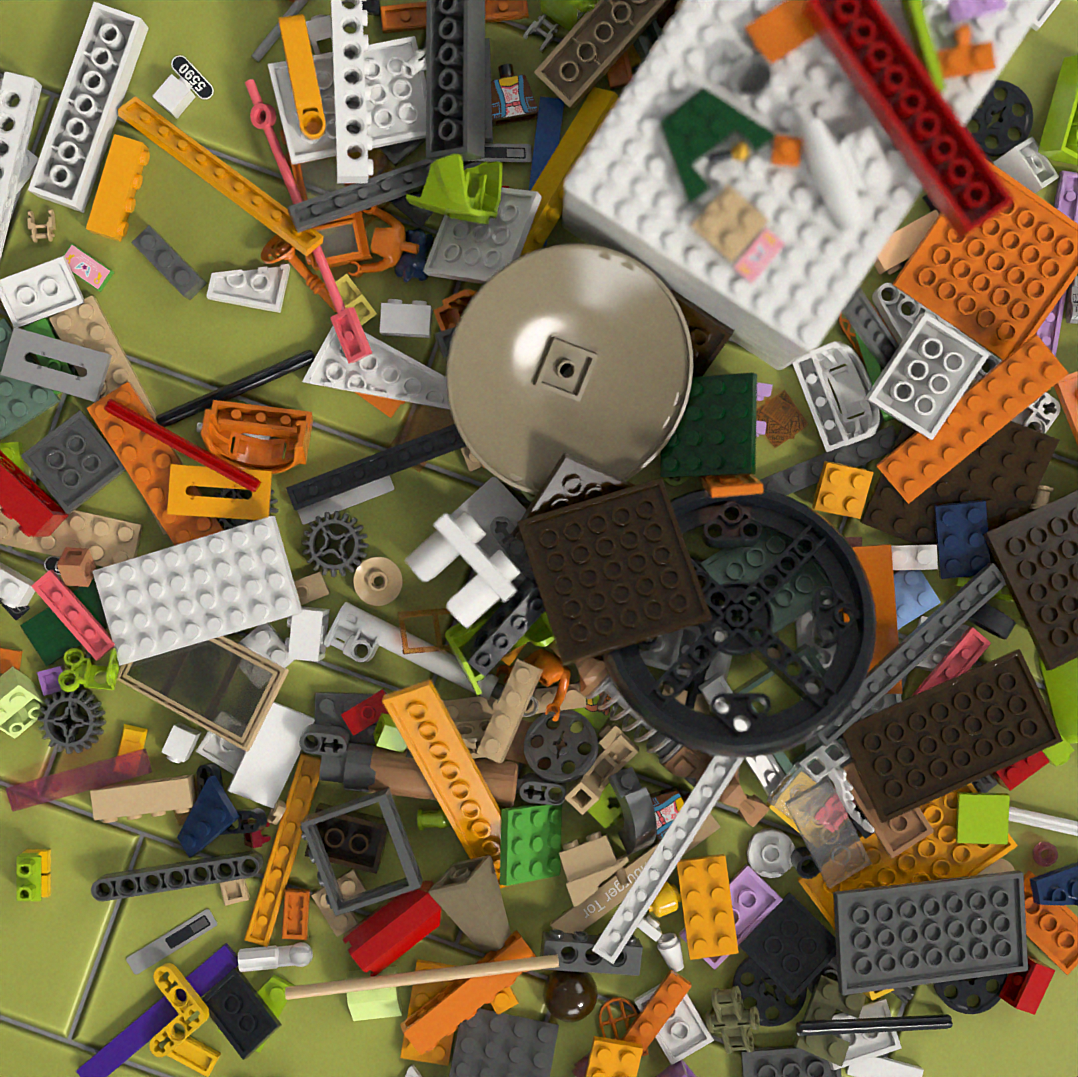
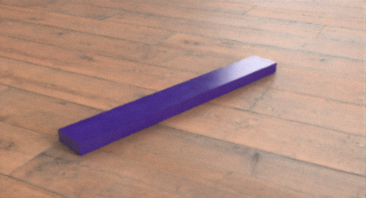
[76,943,238,1077]

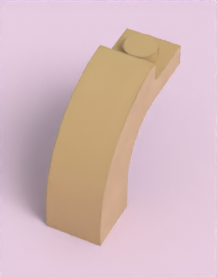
[565,732,640,815]

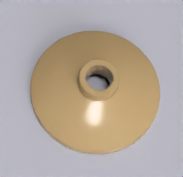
[353,557,403,606]

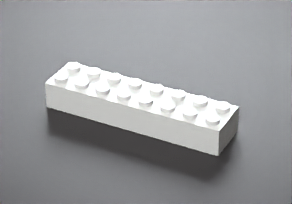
[28,2,148,213]

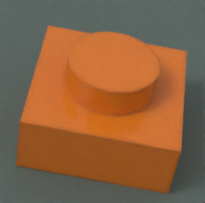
[770,135,803,168]

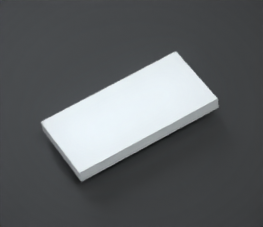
[228,702,315,809]

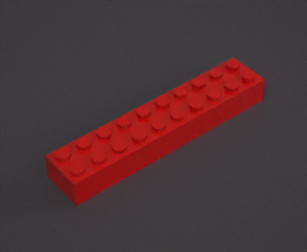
[802,0,1015,239]

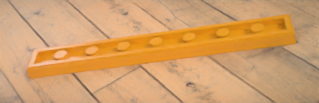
[244,752,321,947]

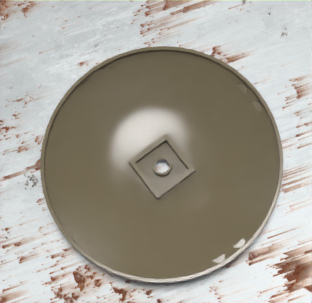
[446,244,693,495]

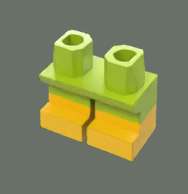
[16,849,51,901]

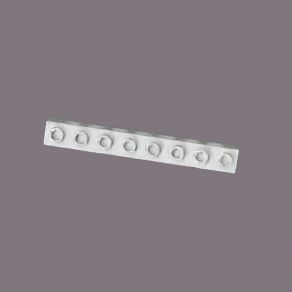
[331,0,373,183]
[0,71,42,260]

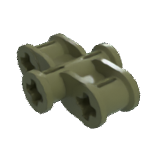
[706,986,760,1054]

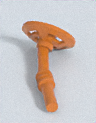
[261,234,337,313]

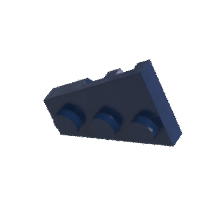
[177,776,240,858]
[1030,862,1078,906]

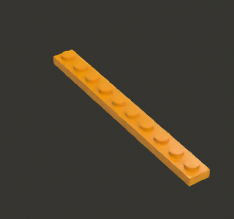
[118,96,324,256]

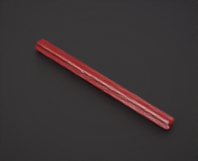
[104,399,261,492]

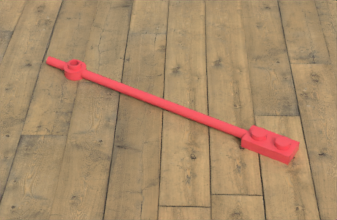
[245,79,372,364]

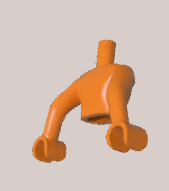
[348,205,419,278]
[496,649,571,721]

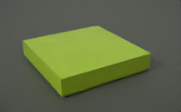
[955,792,1010,844]

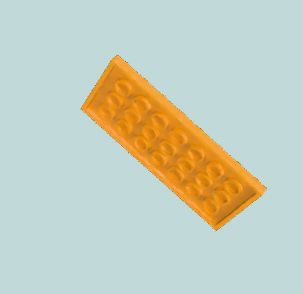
[797,783,1018,930]

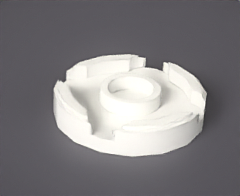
[746,828,795,878]

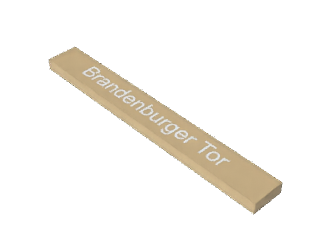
[550,813,720,934]

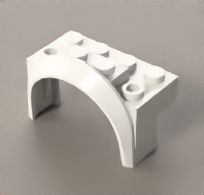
[793,341,880,452]

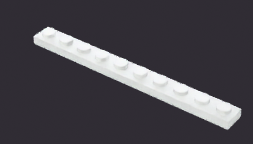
[592,756,745,964]

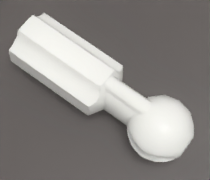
[238,942,313,972]

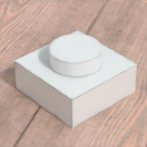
[637,915,662,941]

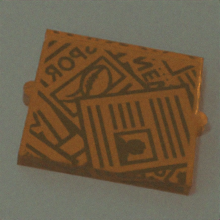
[756,390,808,448]

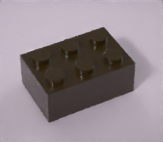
[304,802,389,874]

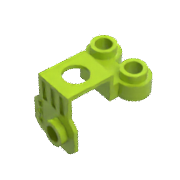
[58,648,119,692]

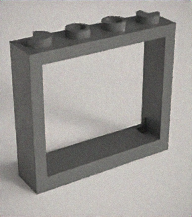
[300,788,423,916]

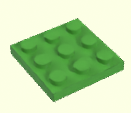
[500,804,562,886]

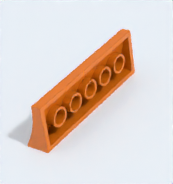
[842,544,903,694]

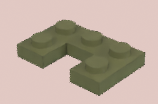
[794,975,866,1067]

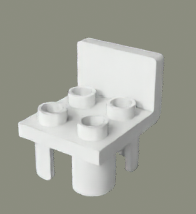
[405,477,533,628]

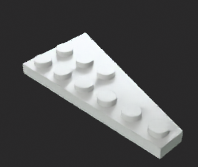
[302,326,450,410]

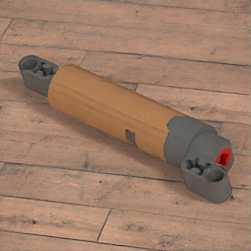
[299,724,567,808]

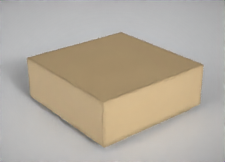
[219,879,250,906]

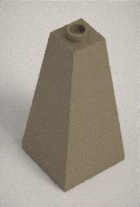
[429,855,511,952]

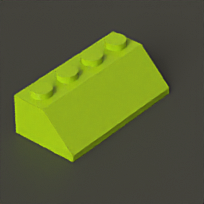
[1038,55,1078,165]

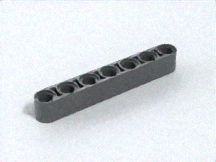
[91,851,264,901]

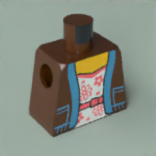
[491,64,539,127]
[649,786,691,842]

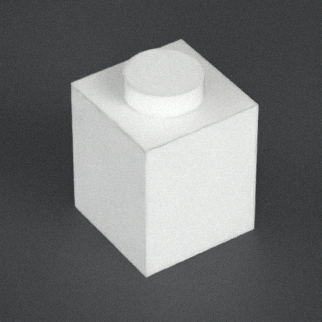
[152,74,196,119]
[162,722,201,763]

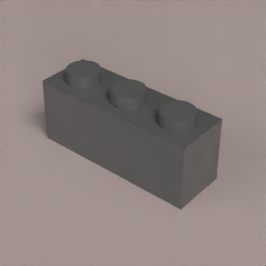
[131,225,208,300]

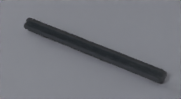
[156,350,315,428]
[795,1014,953,1036]

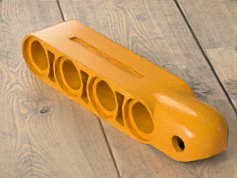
[278,14,325,140]

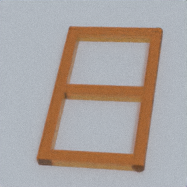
[398,608,452,654]

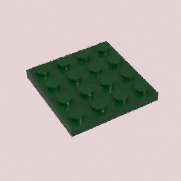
[660,372,757,478]

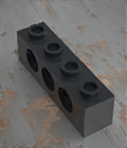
[460,577,545,676]

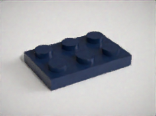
[934,500,990,579]

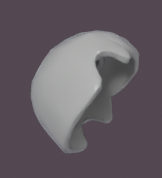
[729,54,774,98]

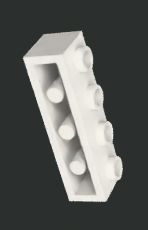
[0,562,35,608]

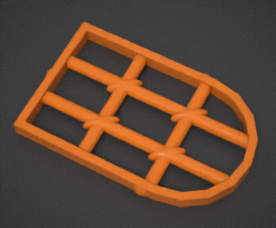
[599,997,649,1057]

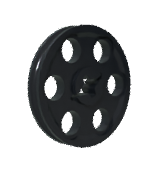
[964,80,1033,156]
[732,957,807,1027]
[933,974,1007,1014]

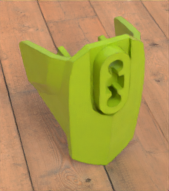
[406,154,502,224]

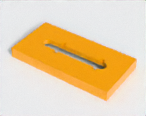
[167,464,272,520]

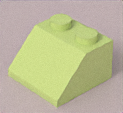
[345,966,402,1021]

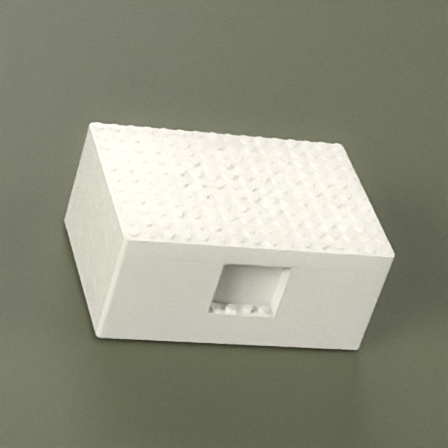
[562,0,1048,370]

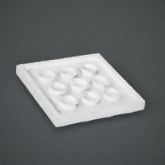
[423,188,542,284]

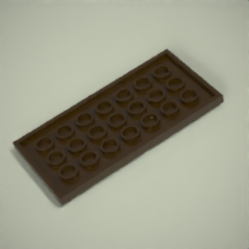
[841,649,1063,823]

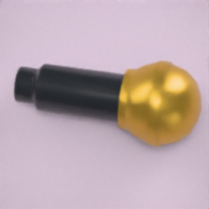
[707,141,750,164]

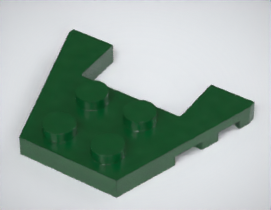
[659,87,775,205]

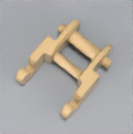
[27,209,56,243]

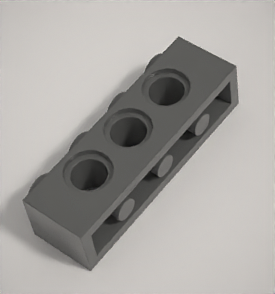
[540,929,643,976]

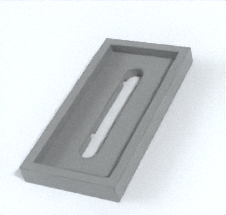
[0,327,112,402]

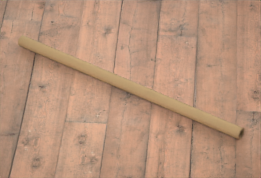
[285,954,559,1000]

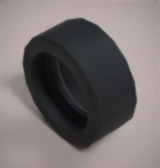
[968,603,1016,640]

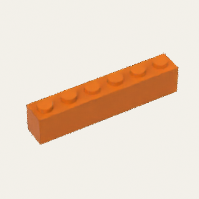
[400,930,537,1055]

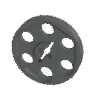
[524,709,598,783]

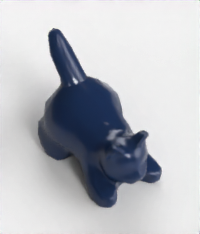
[394,228,434,283]

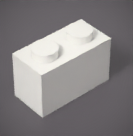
[380,299,432,338]

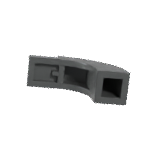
[608,767,657,855]

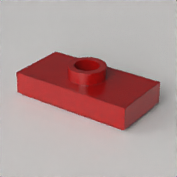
[341,688,389,736]

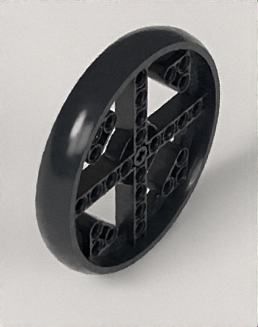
[602,488,877,758]

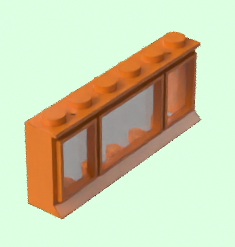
[280,129,373,271]

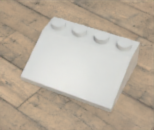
[864,313,990,440]

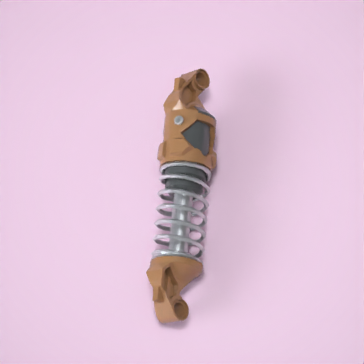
[548,640,770,827]

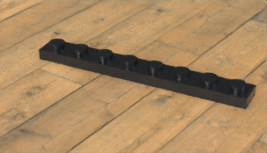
[286,424,466,511]

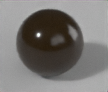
[543,970,598,1022]

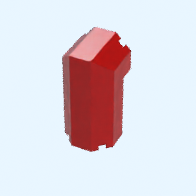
[343,880,442,977]

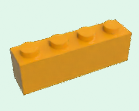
[86,134,150,242]

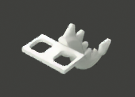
[799,739,875,833]

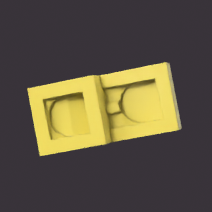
[335,273,377,326]

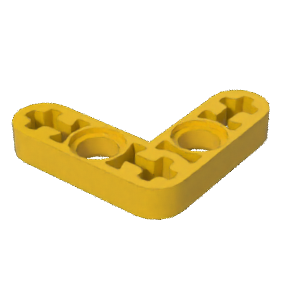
[149,963,209,1057]

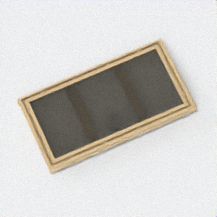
[116,636,289,752]

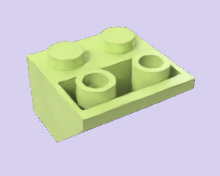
[0,667,48,739]

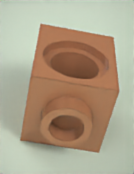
[57,547,97,587]

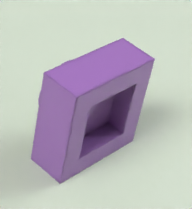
[37,665,69,696]

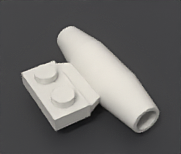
[799,118,893,230]

